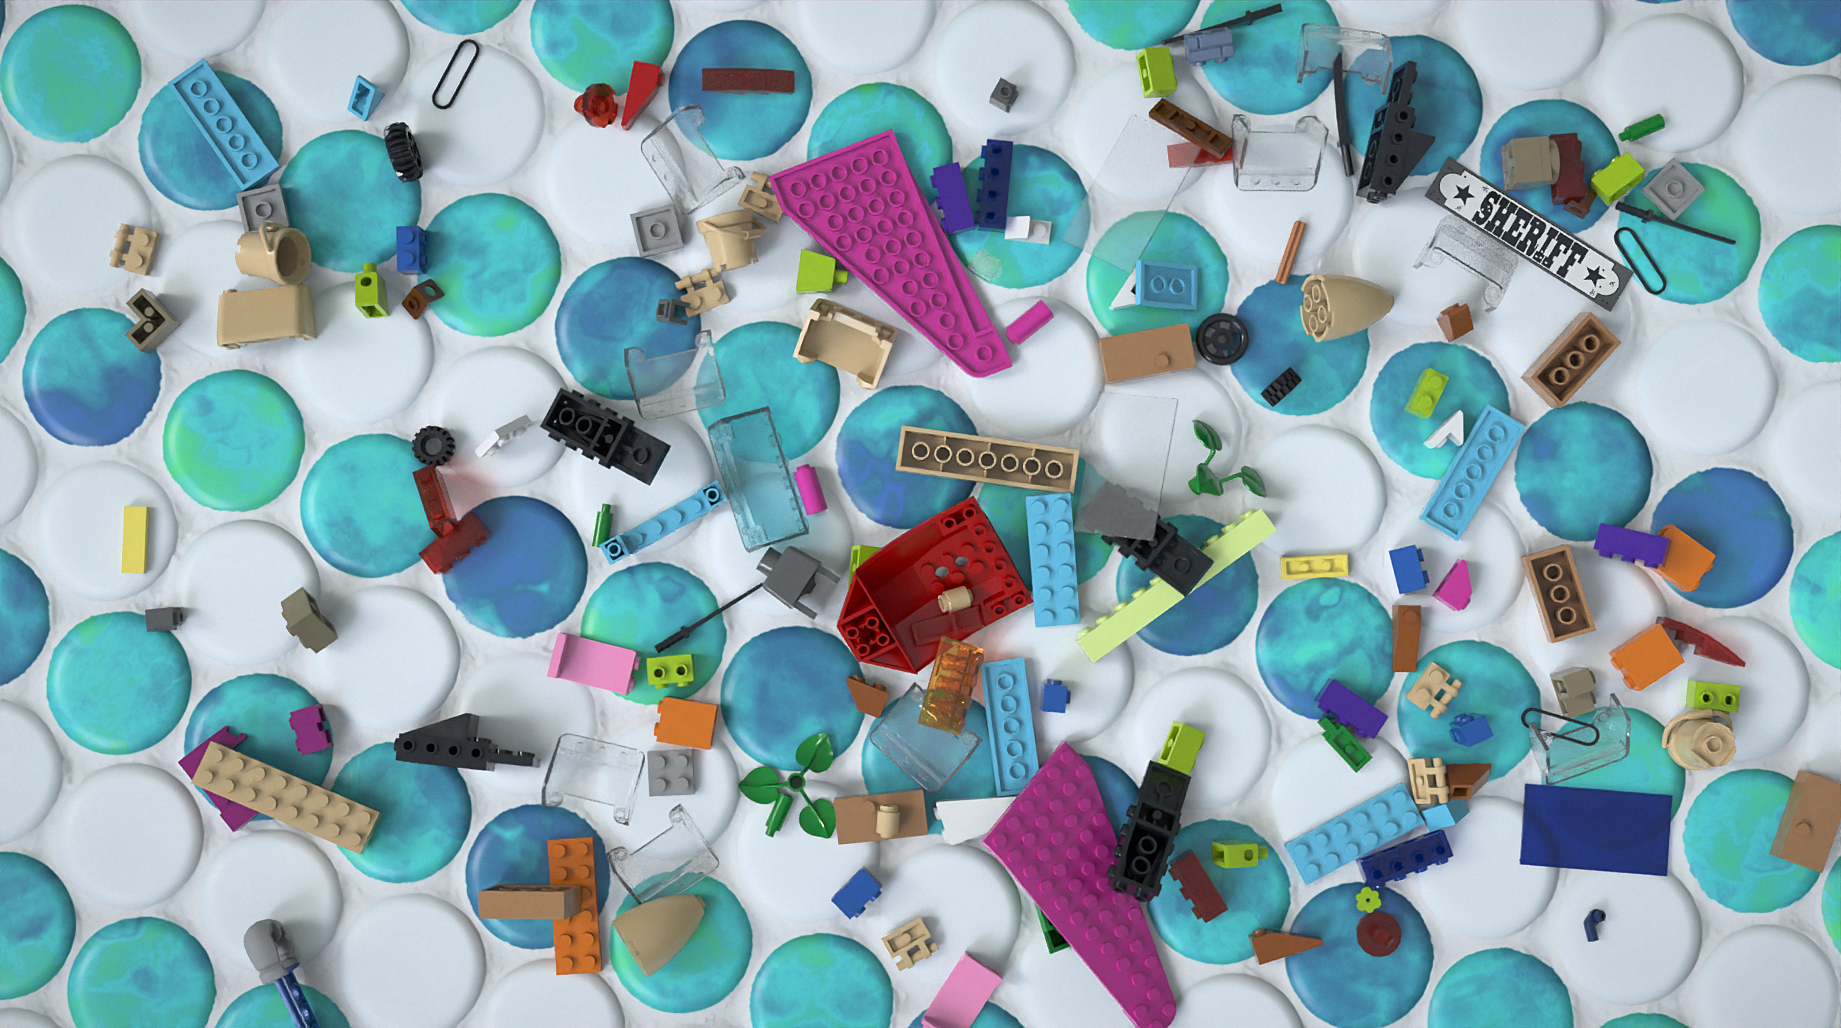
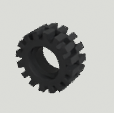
[1261,367,1302,407]
[412,426,455,467]

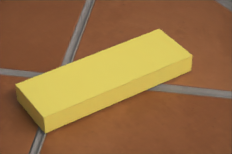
[121,506,149,574]
[1280,554,1349,580]

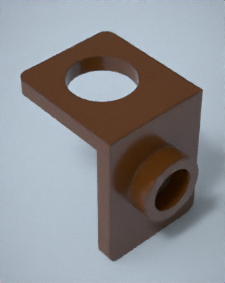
[1563,184,1597,220]
[402,279,444,320]

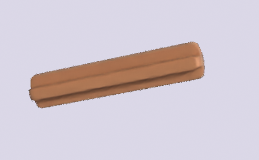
[1275,221,1306,285]

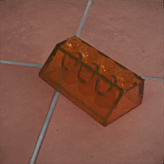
[918,636,984,736]

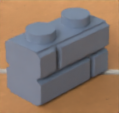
[1184,27,1234,66]

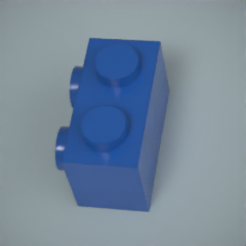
[396,226,428,275]
[1388,545,1430,595]
[1040,679,1071,713]
[1449,713,1494,747]
[831,866,882,919]

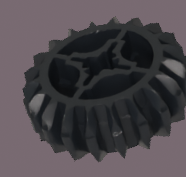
[384,122,423,183]

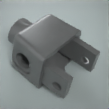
[756,546,841,620]

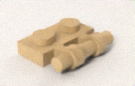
[738,171,783,224]
[109,223,160,276]
[675,267,730,318]
[1405,661,1463,720]
[1407,757,1450,804]
[881,916,939,971]

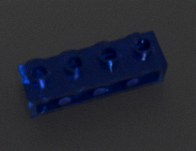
[974,139,1014,233]
[1356,829,1454,890]

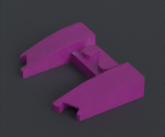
[178,726,260,832]

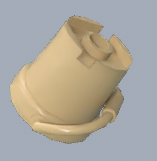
[696,208,766,273]
[235,221,311,286]
[1661,709,1736,771]

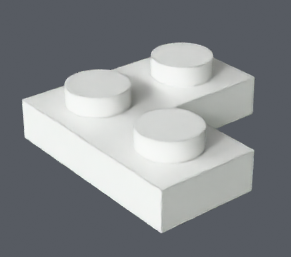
[475,415,531,458]

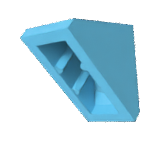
[347,75,385,122]
[1419,799,1470,832]

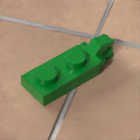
[1317,716,1373,773]

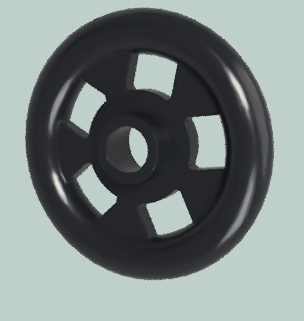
[1196,313,1249,366]

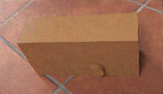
[1520,312,1622,408]
[1098,323,1196,385]
[1521,544,1596,643]
[1769,770,1841,873]
[834,788,928,845]
[478,884,581,919]

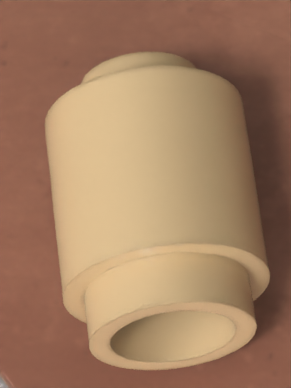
[938,586,973,613]
[876,804,900,838]

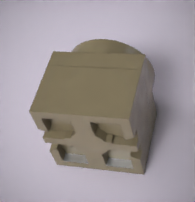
[1501,136,1560,192]

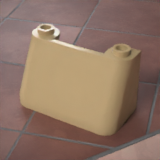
[216,282,317,350]
[793,298,899,390]

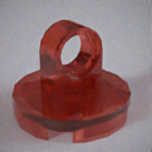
[574,83,618,128]
[1356,912,1402,957]

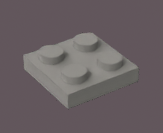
[1640,158,1705,221]
[236,184,292,233]
[630,204,684,259]
[647,749,695,797]

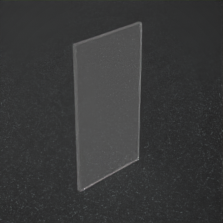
[1062,114,1202,274]
[1073,391,1178,541]

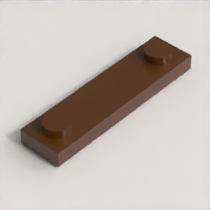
[1149,98,1234,159]

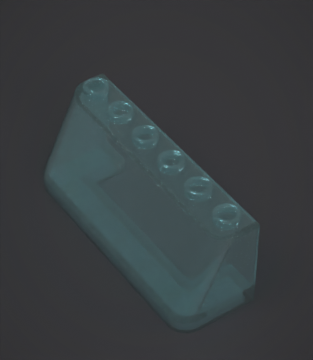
[708,406,809,553]

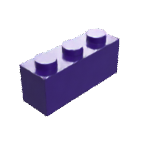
[930,162,975,236]
[1593,523,1672,570]
[1314,678,1389,740]

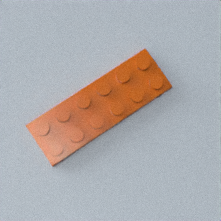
[547,836,602,975]

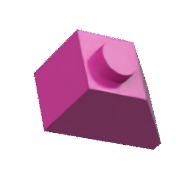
[1432,559,1472,611]

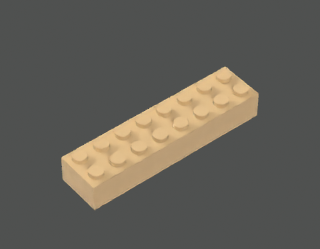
[896,426,1080,496]
[191,741,383,854]

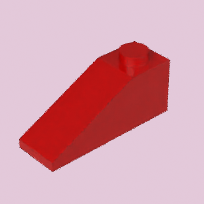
[621,61,665,131]

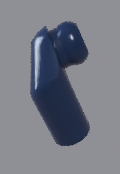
[1583,909,1606,942]

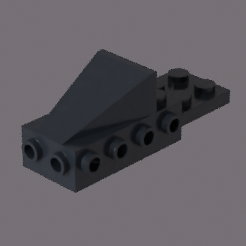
[1356,61,1436,204]
[540,388,671,486]
[1080,481,1214,598]
[394,713,541,772]
[1106,760,1191,902]

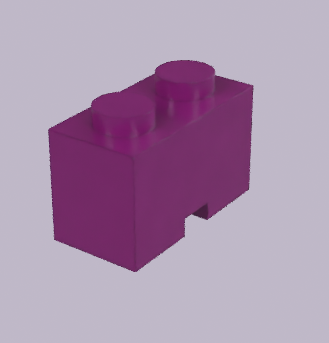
[289,704,334,756]

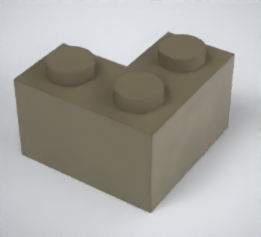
[125,288,182,354]
[280,587,338,654]
[1549,666,1596,718]

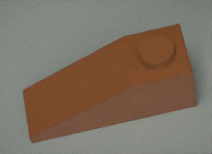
[1392,605,1421,672]
[1248,927,1324,965]

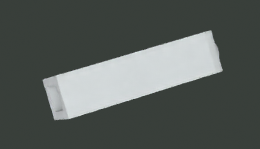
[933,795,1018,846]

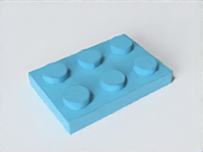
[1136,260,1197,311]

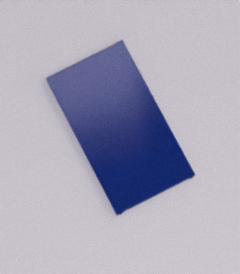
[1519,783,1673,876]

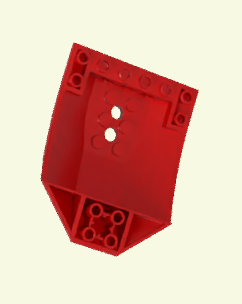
[836,495,1033,675]

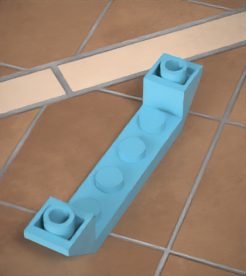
[599,480,728,565]

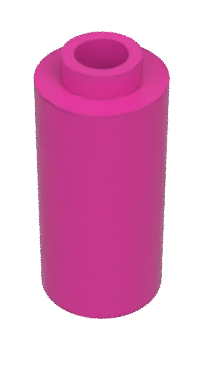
[1005,300,1054,345]
[793,464,828,516]

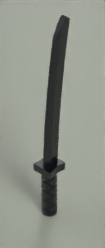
[1162,3,1282,45]
[1333,52,1354,177]
[1615,201,1736,245]
[654,582,763,653]

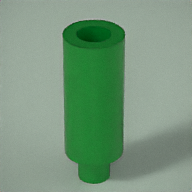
[1619,114,1665,142]
[592,504,613,548]
[765,792,795,838]

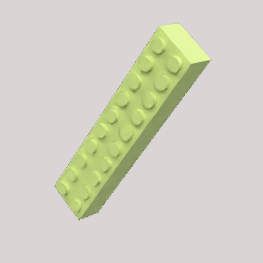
[1075,508,1277,663]

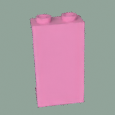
[547,632,641,696]
[921,951,1003,1028]

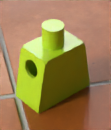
[796,249,848,294]
[355,263,389,319]
[1212,840,1268,868]

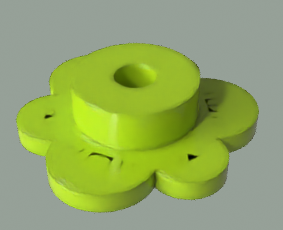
[1356,887,1381,913]

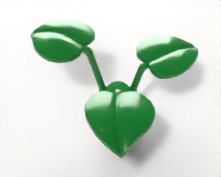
[1188,420,1267,498]
[738,733,836,839]

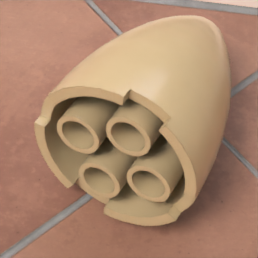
[1300,274,1394,342]
[612,894,706,977]

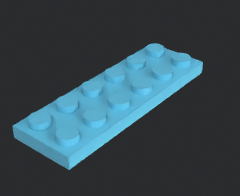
[167,58,281,192]
[1418,404,1526,541]
[1025,491,1080,627]
[979,657,1039,797]
[1284,782,1425,885]

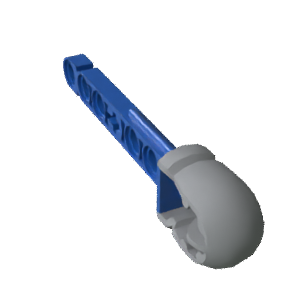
[243,919,320,1028]

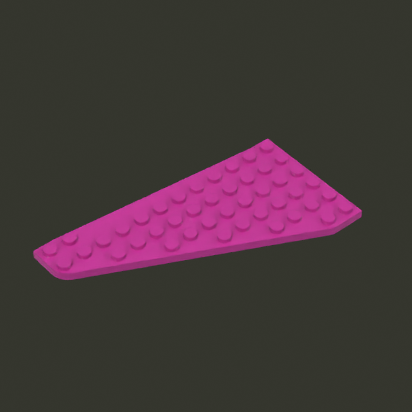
[768,129,1013,379]
[980,741,1176,1028]

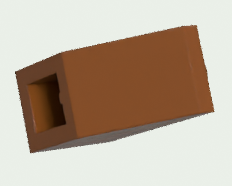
[1436,303,1474,342]
[846,674,889,718]
[1444,763,1491,799]

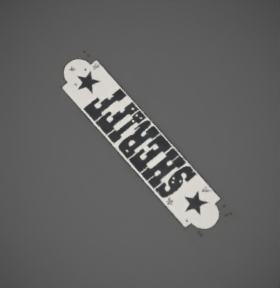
[1425,157,1634,312]

